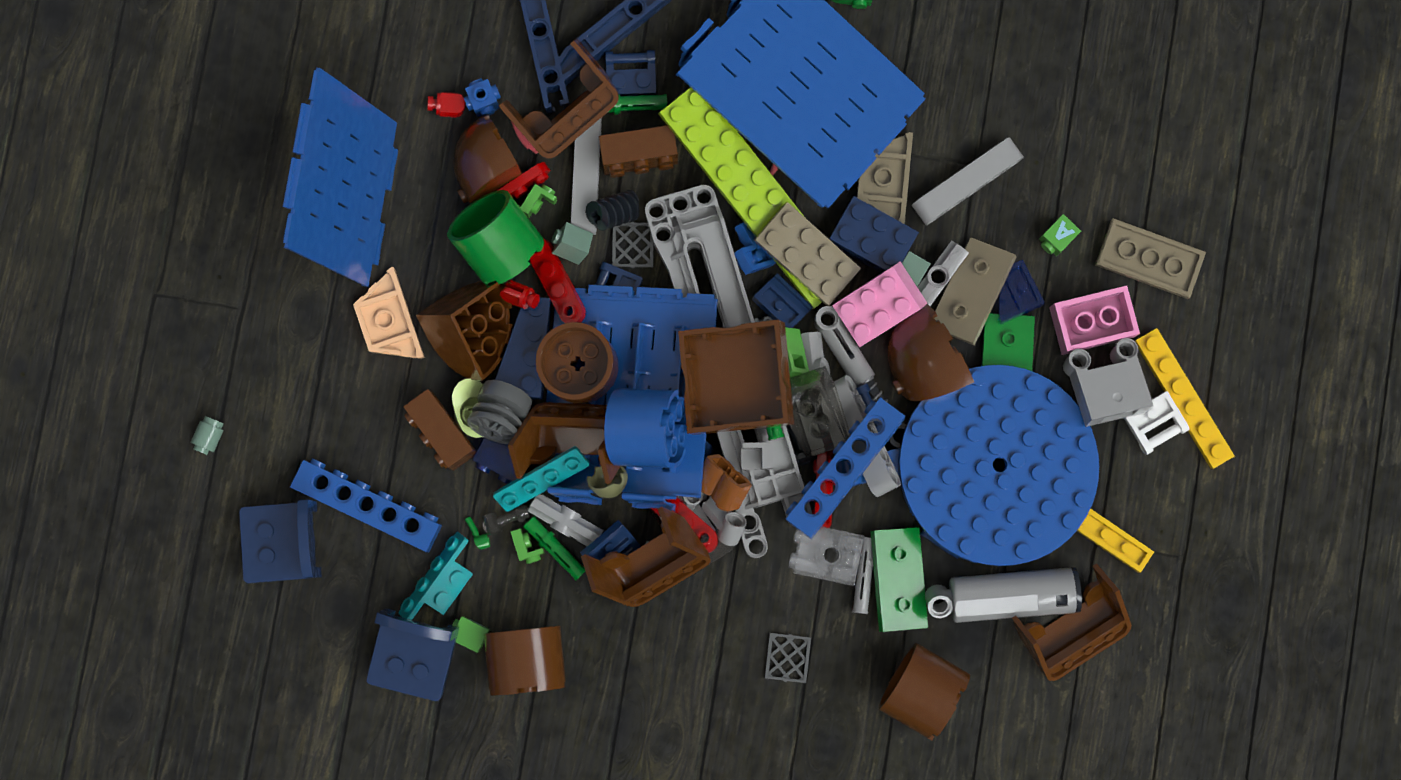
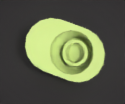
[452,379,483,438]

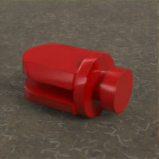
[427,92,465,117]
[500,280,540,309]

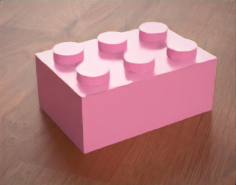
[832,262,927,347]
[1049,286,1140,355]

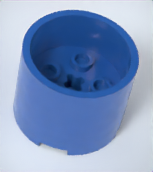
[604,388,687,468]

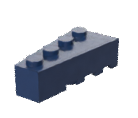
[495,297,552,400]

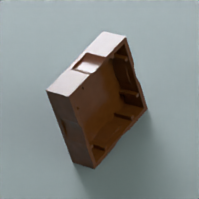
[678,320,794,435]

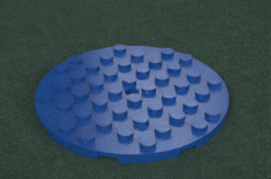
[898,365,1099,566]

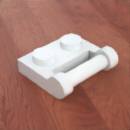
[1124,391,1189,455]

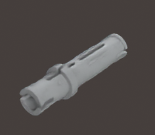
[852,537,873,614]

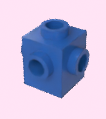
[463,79,501,117]

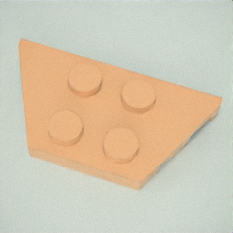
[353,267,425,359]

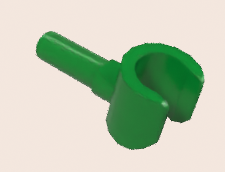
[465,517,491,549]

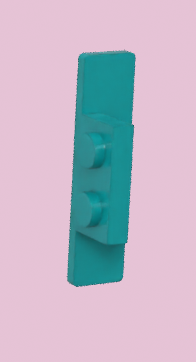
[493,446,589,512]
[399,532,473,620]

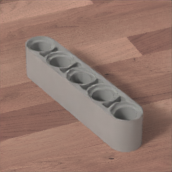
[571,117,602,235]
[912,137,1024,225]
[824,375,901,497]

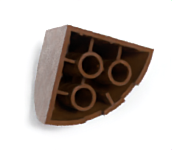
[453,114,521,204]
[416,281,512,381]
[888,304,974,401]

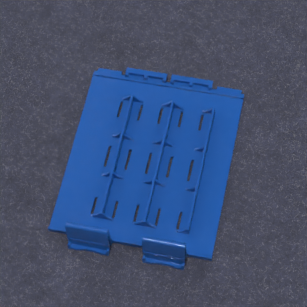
[676,0,925,209]
[283,68,398,287]
[546,285,718,511]

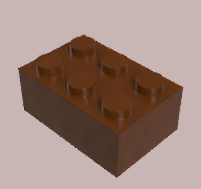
[599,126,678,178]
[404,389,478,471]

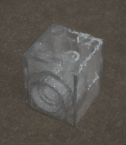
[788,527,864,586]

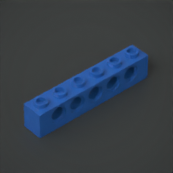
[786,397,905,540]
[290,458,442,552]

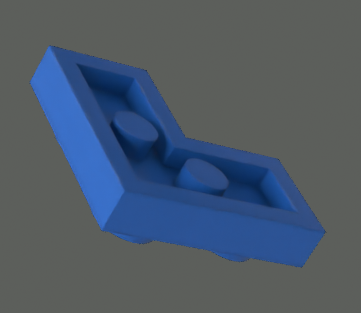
[734,222,776,275]

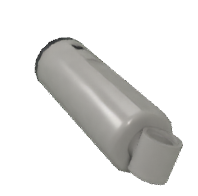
[925,567,1082,623]

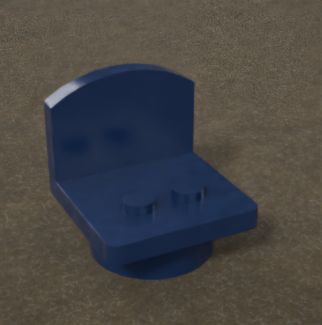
[239,500,322,583]
[367,608,459,701]

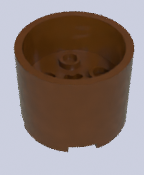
[536,322,618,404]
[484,626,566,696]
[878,643,970,741]

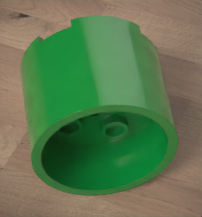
[447,190,544,285]

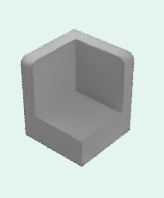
[741,442,773,470]

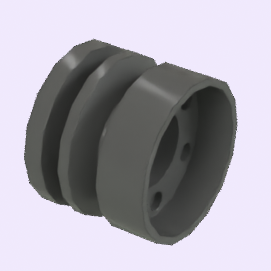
[467,380,532,444]

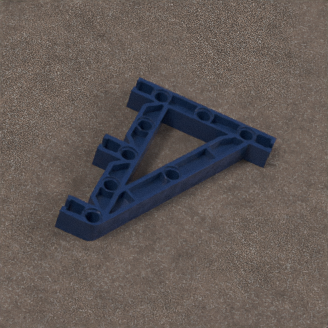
[520,0,672,114]

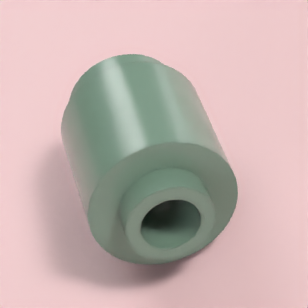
[190,416,224,455]

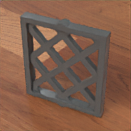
[612,222,653,269]
[765,633,811,683]

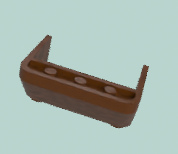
[499,38,619,158]
[508,402,620,484]
[581,506,711,607]
[1012,563,1132,681]

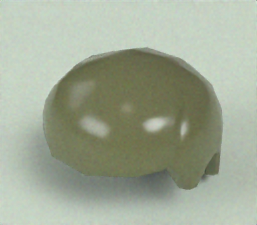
[587,466,628,498]

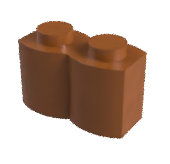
[701,454,752,512]

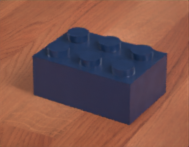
[829,196,919,273]

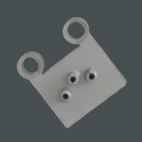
[1063,338,1154,427]

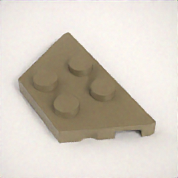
[857,132,913,224]

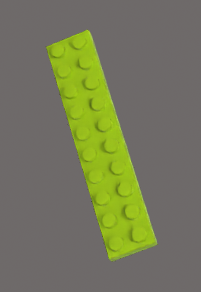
[658,87,822,309]

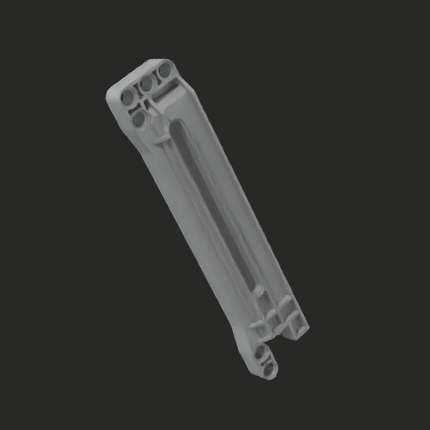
[645,185,812,558]

